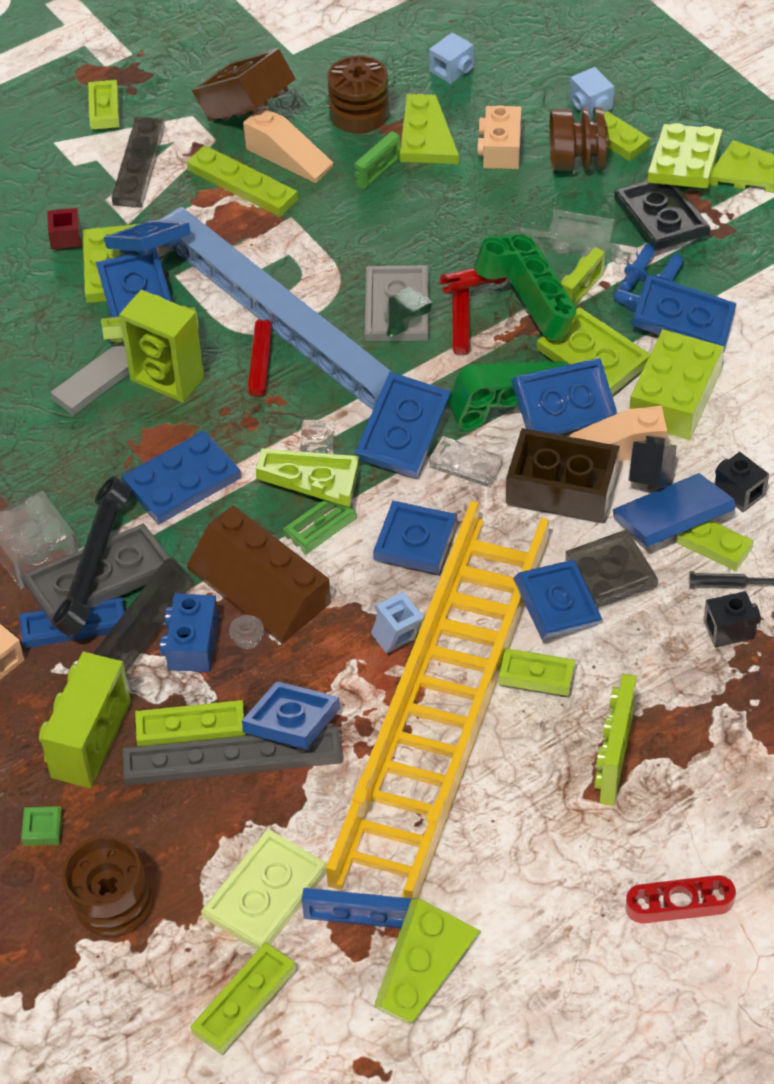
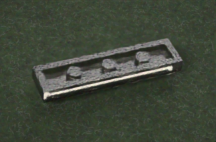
[111,117,165,208]
[93,558,195,673]

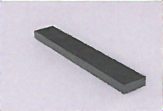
[123,727,342,785]

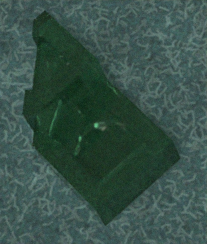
[384,287,433,337]

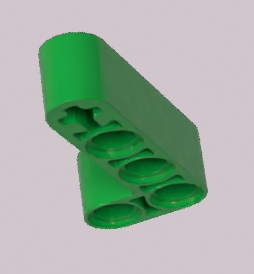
[474,234,577,341]
[448,361,569,431]

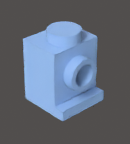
[371,591,424,654]

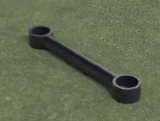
[51,476,131,637]

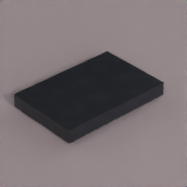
[614,181,711,251]

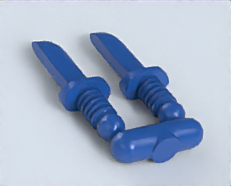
[613,244,683,311]

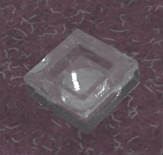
[300,420,336,454]

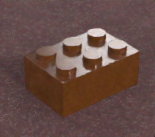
[192,48,296,121]

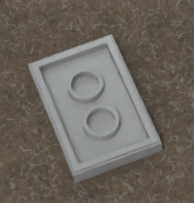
[365,265,428,341]

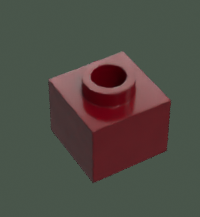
[47,208,81,249]

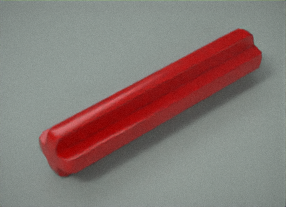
[452,288,469,355]
[248,319,272,397]

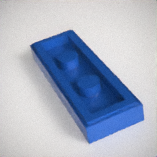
[19,597,127,649]
[301,888,415,928]

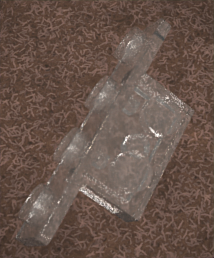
[516,209,638,265]

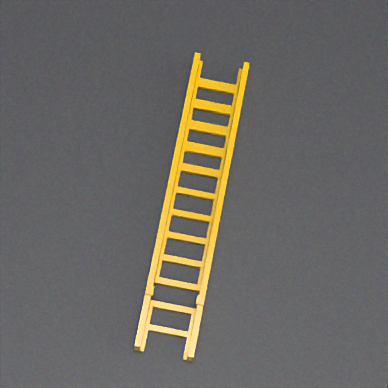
[326,501,549,899]

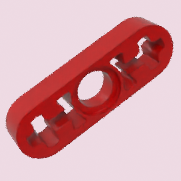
[625,875,736,924]

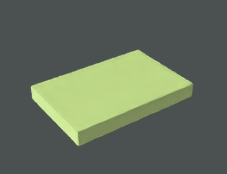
[201,829,328,951]

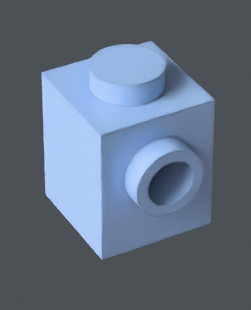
[429,32,474,84]
[570,67,614,119]

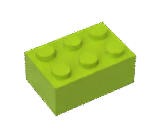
[119,290,204,403]
[629,329,724,440]
[39,651,131,789]

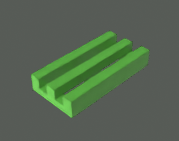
[354,131,400,190]
[283,500,356,555]

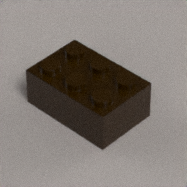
[506,428,620,522]

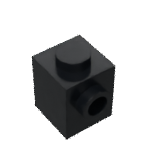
[628,435,677,486]
[715,451,769,513]
[703,591,761,648]

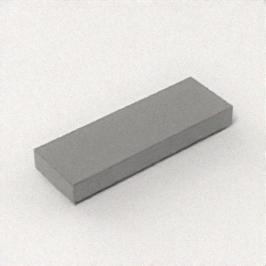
[50,342,129,416]

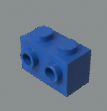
[160,593,219,672]

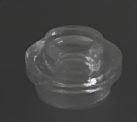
[229,615,264,649]

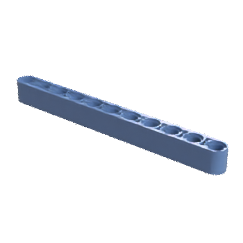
[159,207,391,409]

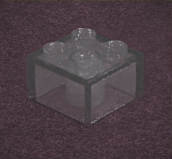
[0,490,78,589]

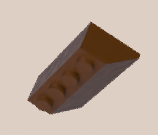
[187,505,331,644]

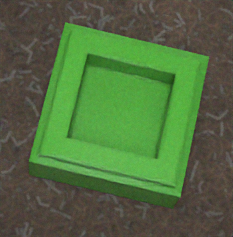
[21,806,63,846]

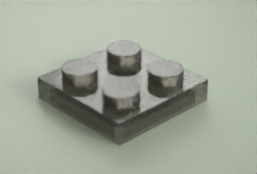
[565,529,658,608]

